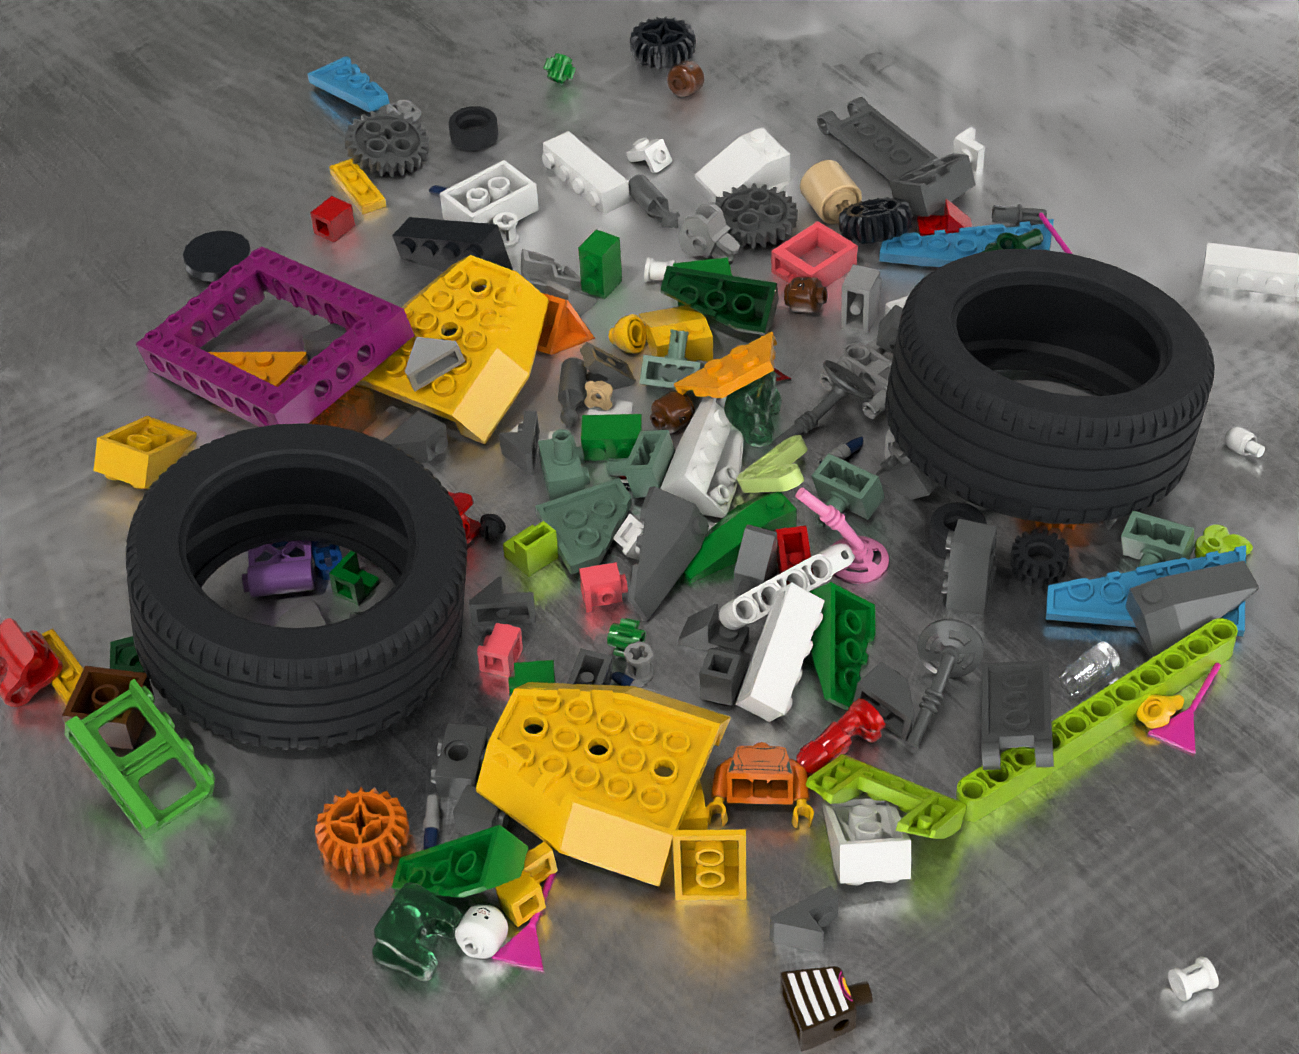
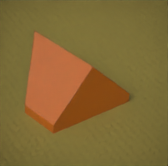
[537,292,595,355]

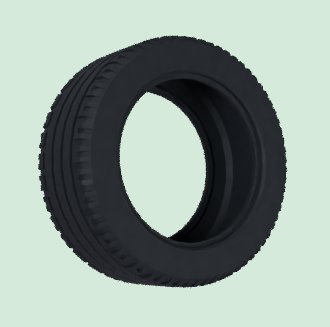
[885,249,1215,524]
[126,423,467,750]

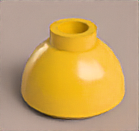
[609,314,646,354]

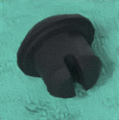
[479,514,506,540]

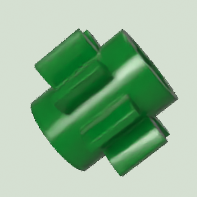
[543,53,576,84]
[607,618,646,658]

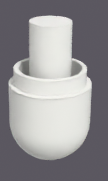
[1225,427,1265,457]

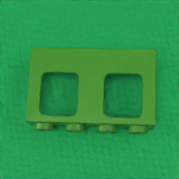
[64,679,215,840]

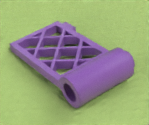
[242,540,315,598]

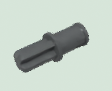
[991,204,1047,226]

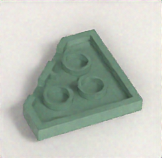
[535,478,632,575]

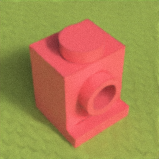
[579,562,628,613]
[477,623,523,677]

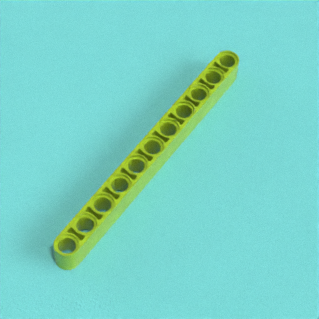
[956,618,1238,822]

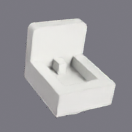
[953,127,985,172]
[626,137,672,173]
[613,513,644,560]

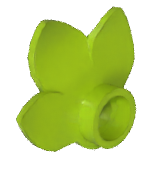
[1194,524,1253,558]

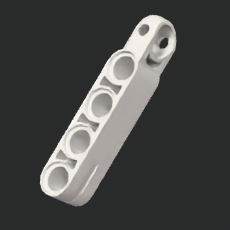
[719,543,855,630]

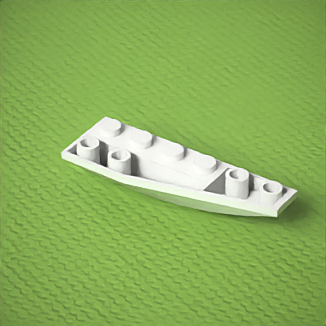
[660,385,747,518]

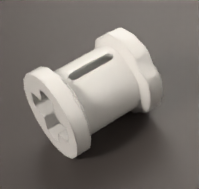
[493,212,519,249]
[644,257,676,282]
[1168,957,1219,1001]

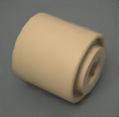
[800,160,862,224]

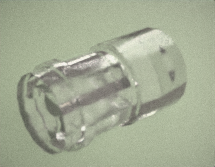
[1059,641,1120,697]

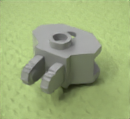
[677,203,741,264]

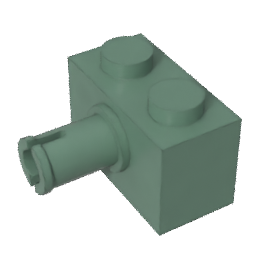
[639,330,705,392]
[538,429,590,501]
[606,430,675,498]
[811,453,885,529]
[1121,510,1195,567]

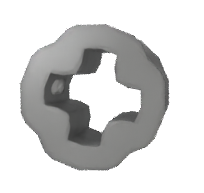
[624,642,654,684]

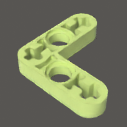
[736,435,808,493]

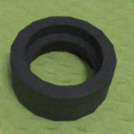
[448,106,498,151]

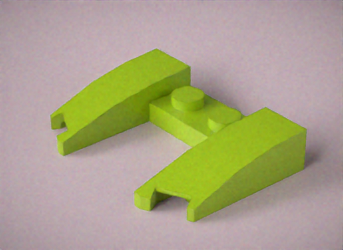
[806,754,967,839]

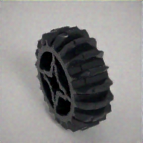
[630,16,696,69]
[839,197,912,244]

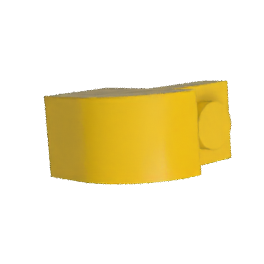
[495,842,558,927]

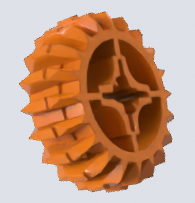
[315,787,410,875]

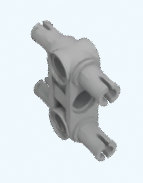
[820,338,892,419]

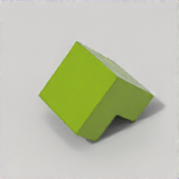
[503,521,559,577]

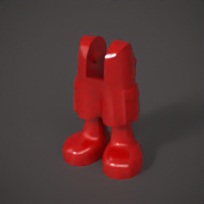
[795,698,885,778]

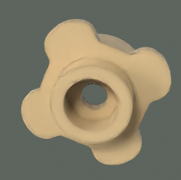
[584,381,613,410]

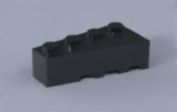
[392,217,513,286]

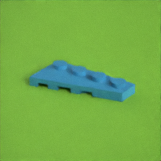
[308,56,389,112]

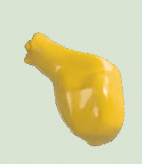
[1136,694,1184,729]

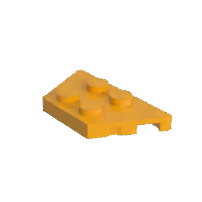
[674,331,777,398]
[208,351,308,387]

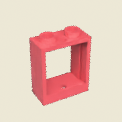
[771,221,858,287]

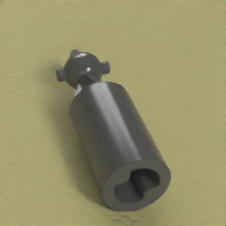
[629,174,681,228]
[558,358,587,428]

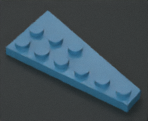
[879,219,1054,268]
[1046,545,1246,637]

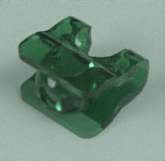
[724,371,782,448]
[372,882,464,981]

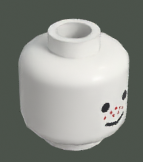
[455,905,508,959]

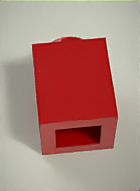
[310,196,355,243]

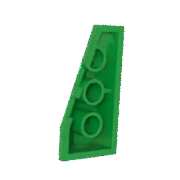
[682,492,797,583]
[810,582,875,711]
[391,824,528,898]

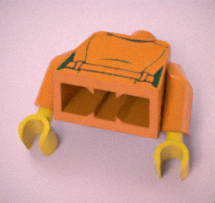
[706,742,814,828]

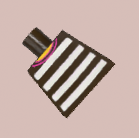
[780,966,873,1052]

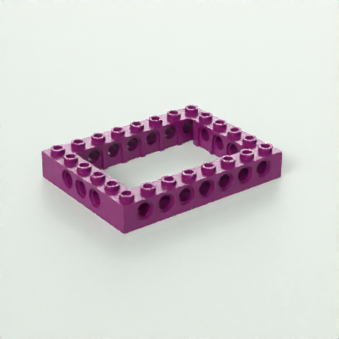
[136,246,415,427]

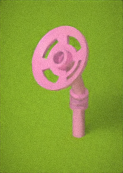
[795,487,889,584]

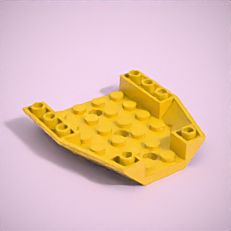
[349,255,549,444]
[476,682,730,887]

